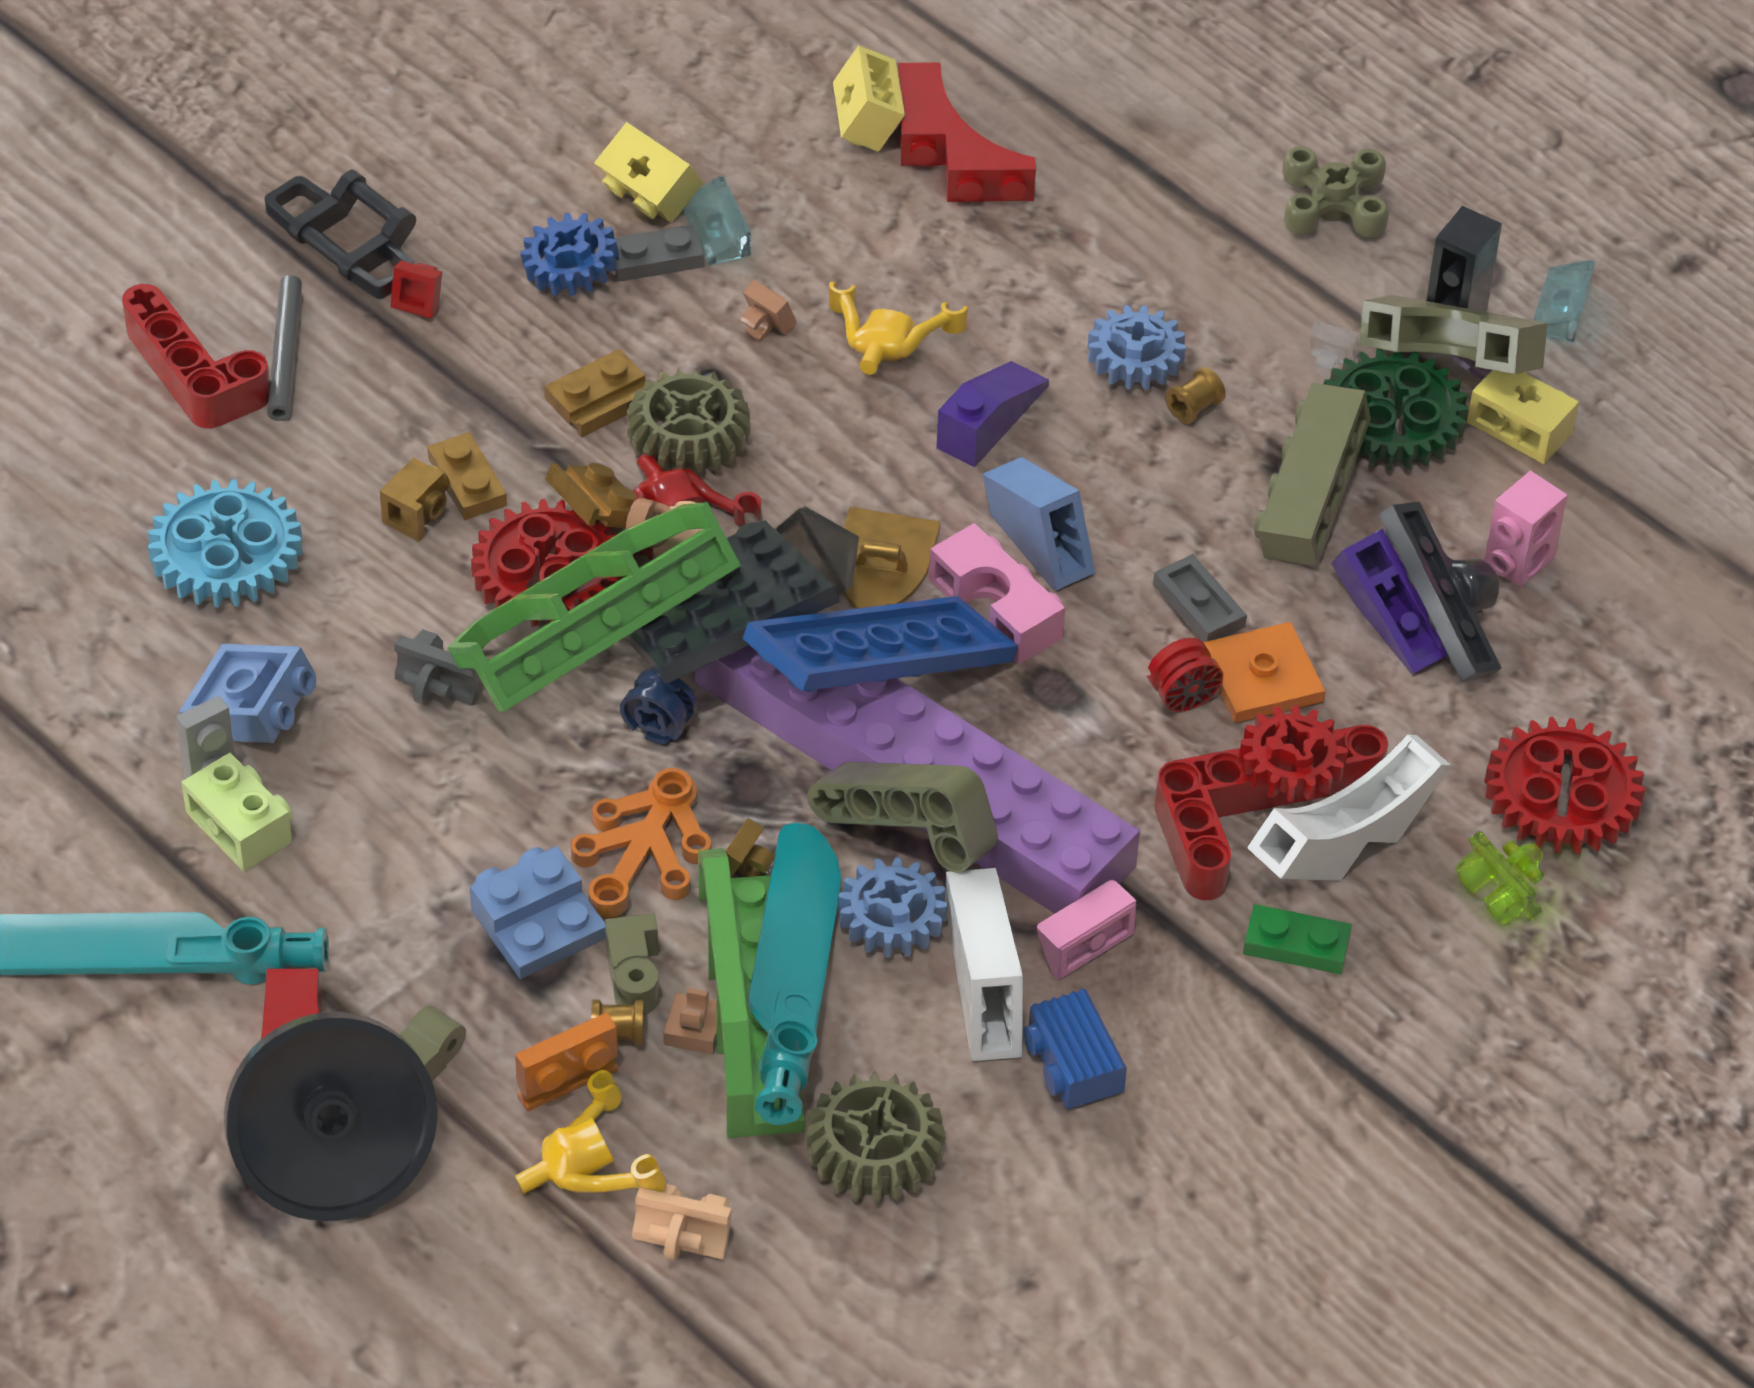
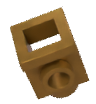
[379,457,450,542]

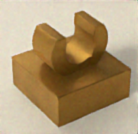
[725,818,775,878]

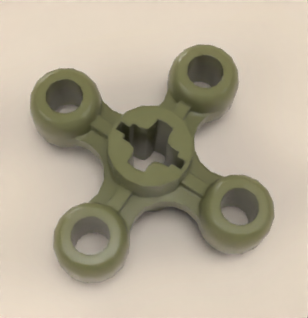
[1282,146,1389,238]

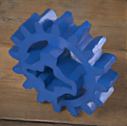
[520,213,619,296]

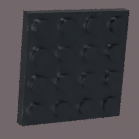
[624,520,840,684]

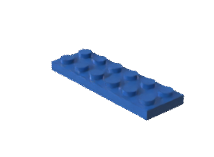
[742,596,1018,692]

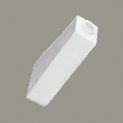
[946,868,1023,1061]

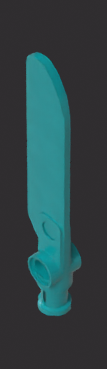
[748,822,841,1125]
[0,912,329,985]

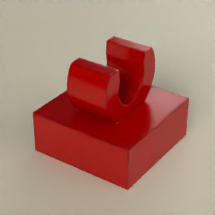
[390,261,442,319]

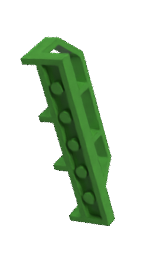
[447,502,741,711]
[698,848,805,1138]

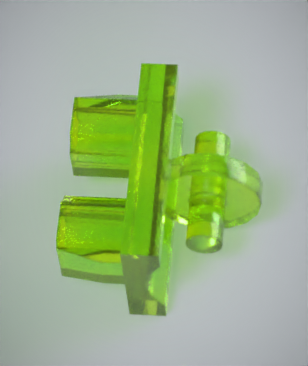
[1454,831,1544,925]

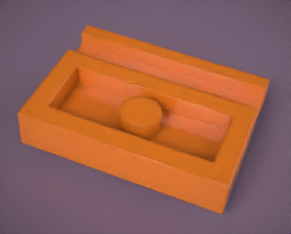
[515,1012,618,1112]

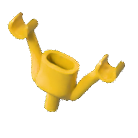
[829,281,968,375]
[515,1070,666,1194]

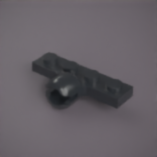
[1379,501,1502,682]

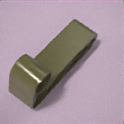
[807,762,998,873]

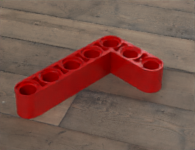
[1154,725,1388,901]

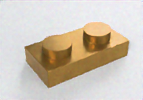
[427,432,507,521]

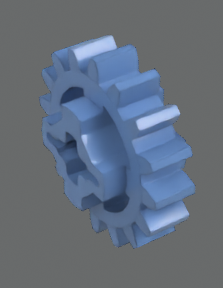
[1087,305,1186,390]
[838,857,947,958]

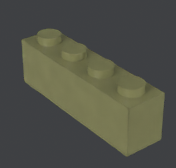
[1254,383,1371,567]

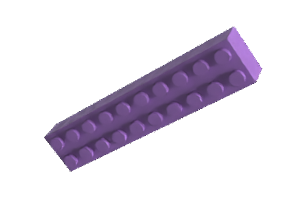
[695,645,1140,914]

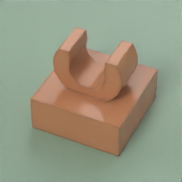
[740,279,797,342]
[663,988,716,1054]

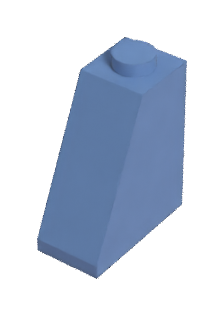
[982,457,1095,590]

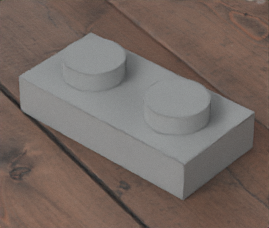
[176,695,235,779]

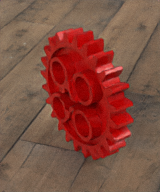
[471,499,624,627]
[1484,717,1645,854]

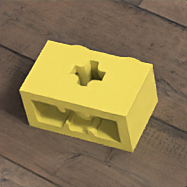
[833,45,905,152]
[594,122,704,224]
[1467,370,1579,464]

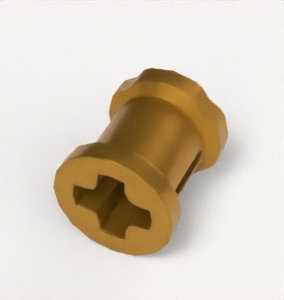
[1165,367,1226,424]
[591,999,644,1046]

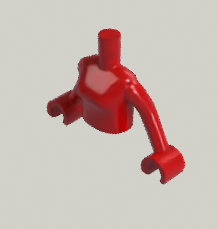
[632,454,762,561]

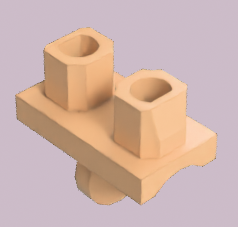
[632,1184,732,1261]

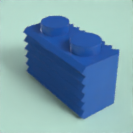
[1023,988,1127,1110]

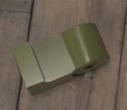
[605,913,659,1015]
[400,1005,466,1081]

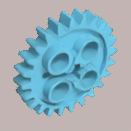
[148,479,303,608]

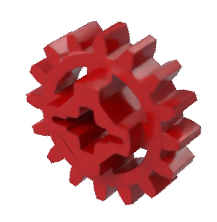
[1239,705,1348,802]

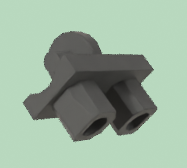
[394,629,479,706]

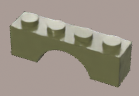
[1359,295,1547,374]

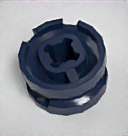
[620,669,697,744]

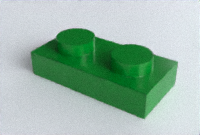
[1243,904,1352,975]

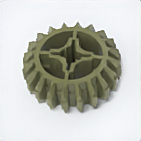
[627,368,751,477]
[805,1071,946,1206]

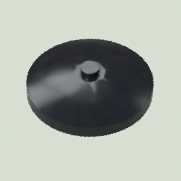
[224,1012,438,1221]

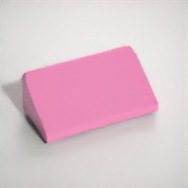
[1037,880,1136,980]

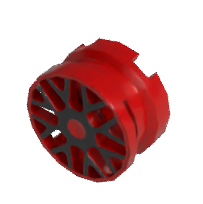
[1147,638,1224,712]

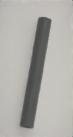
[267,275,302,421]

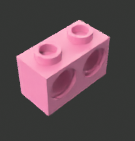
[1484,470,1568,588]

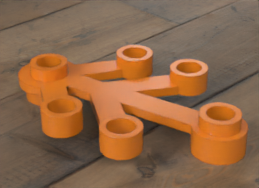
[571,768,711,919]

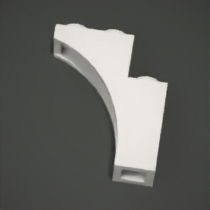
[1247,734,1451,881]

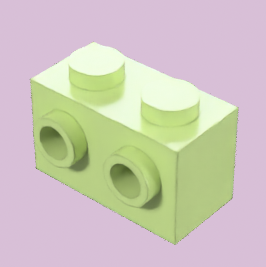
[182,752,293,872]

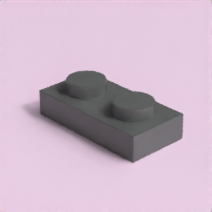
[614,224,704,282]
[1153,554,1247,642]

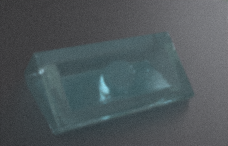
[683,176,751,265]
[1533,260,1596,342]

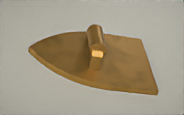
[836,507,941,609]

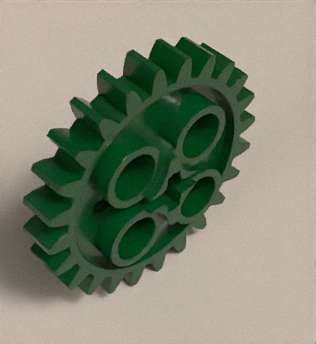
[1323,348,1469,470]

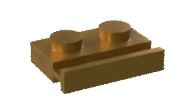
[544,348,646,438]
[545,463,637,528]

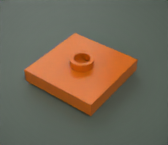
[1203,622,1326,723]

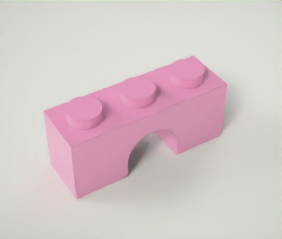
[929,523,1065,665]

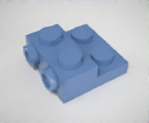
[179,644,316,743]
[469,846,605,979]

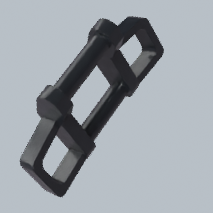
[264,169,416,299]

